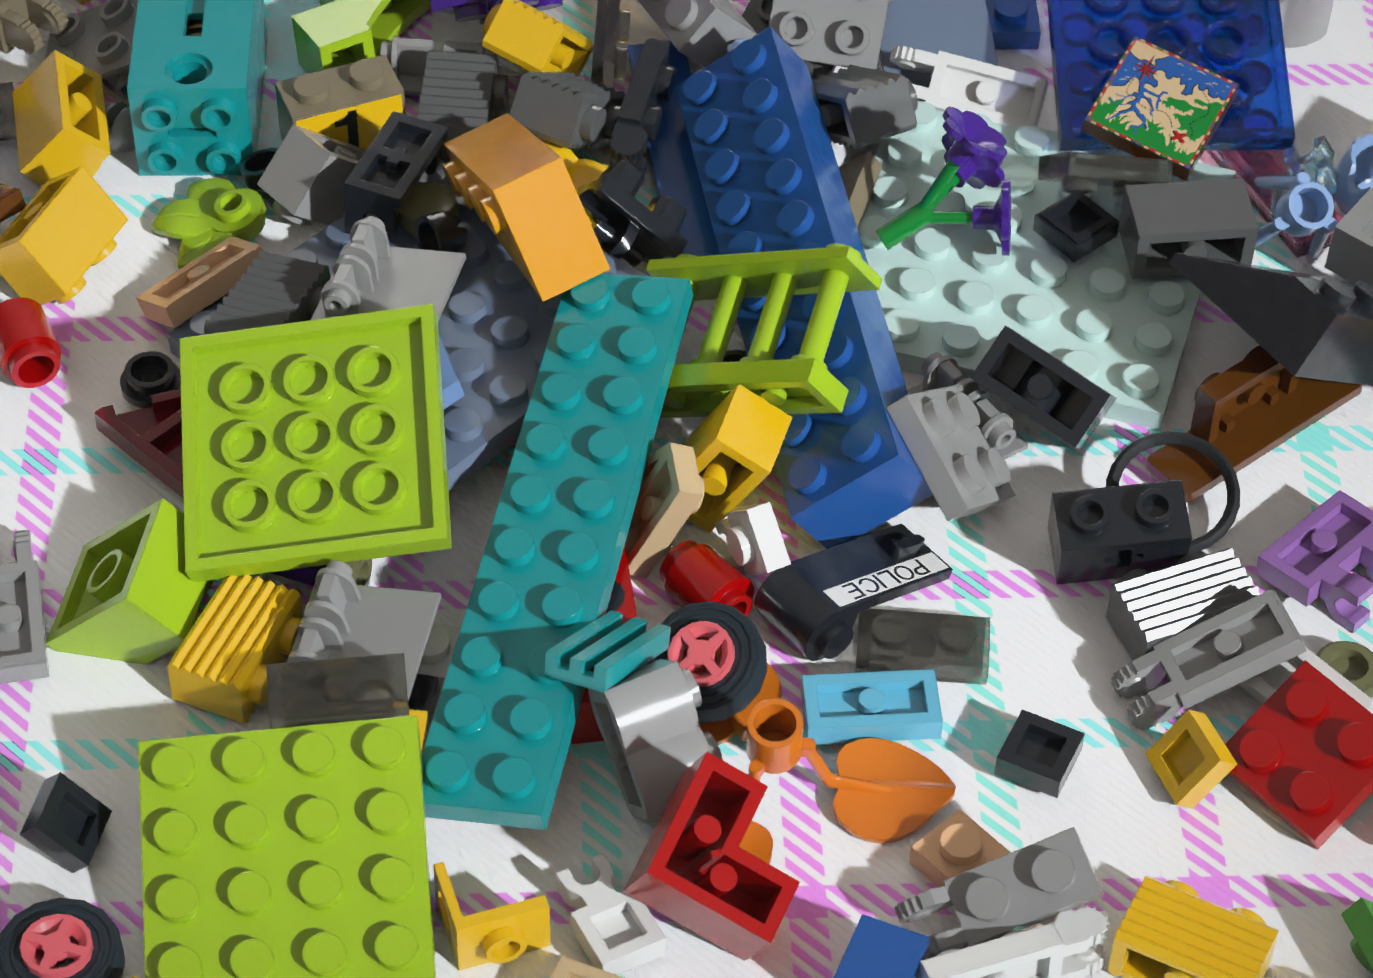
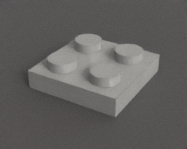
[886,385,1016,521]

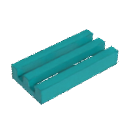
[544,610,671,692]

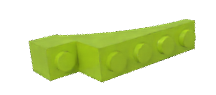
[291,0,431,73]

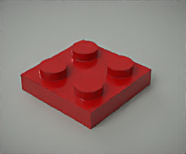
[1225,660,1373,850]

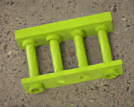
[646,243,883,418]

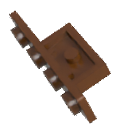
[1146,345,1363,502]

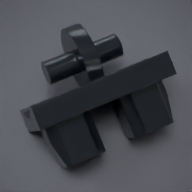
[577,160,688,268]

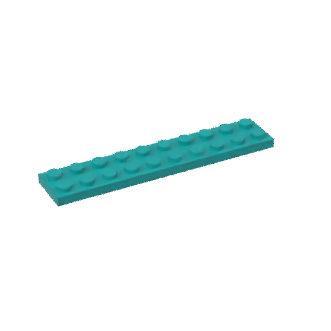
[421,274,693,830]

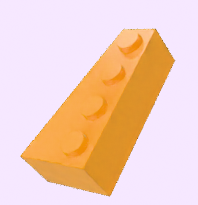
[442,113,610,302]

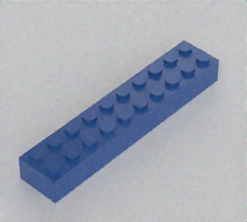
[675,26,933,549]

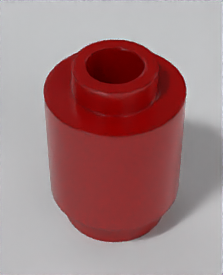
[0,297,61,388]
[659,540,754,617]

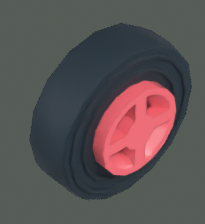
[647,601,767,723]
[0,898,126,978]

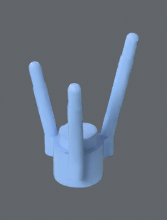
[1254,172,1338,258]

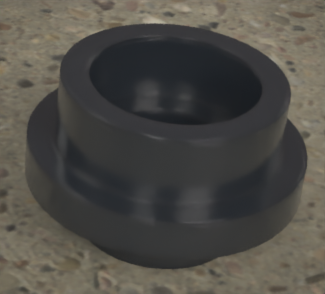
[120,351,181,408]

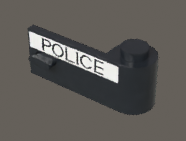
[754,523,953,661]

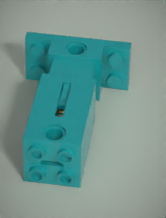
[127,0,268,176]

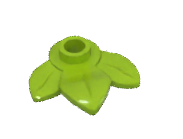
[150,177,266,269]

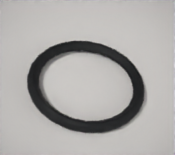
[1106,431,1240,553]

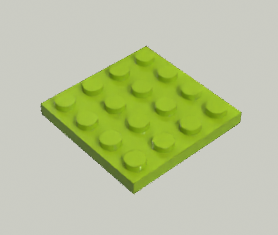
[179,304,452,582]
[138,715,437,978]

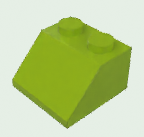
[46,498,214,665]

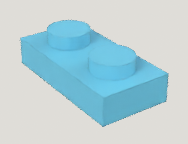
[801,669,943,744]

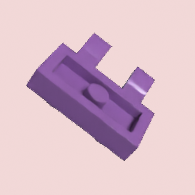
[1256,490,1373,633]

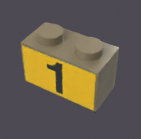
[275,55,406,150]

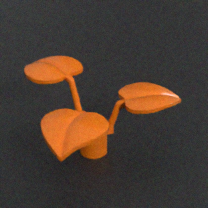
[699,659,956,864]

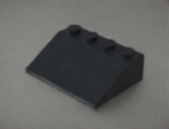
[1169,252,1373,386]

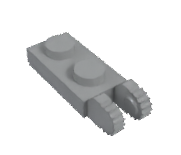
[0,529,50,684]
[1111,589,1307,730]
[894,826,1104,959]

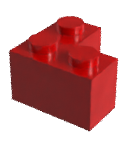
[623,751,800,961]

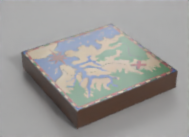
[1081,35,1240,181]

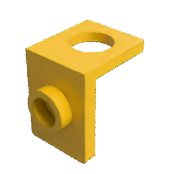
[433,862,551,971]

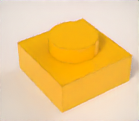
[1145,709,1237,809]

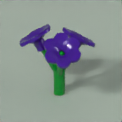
[875,107,1011,256]

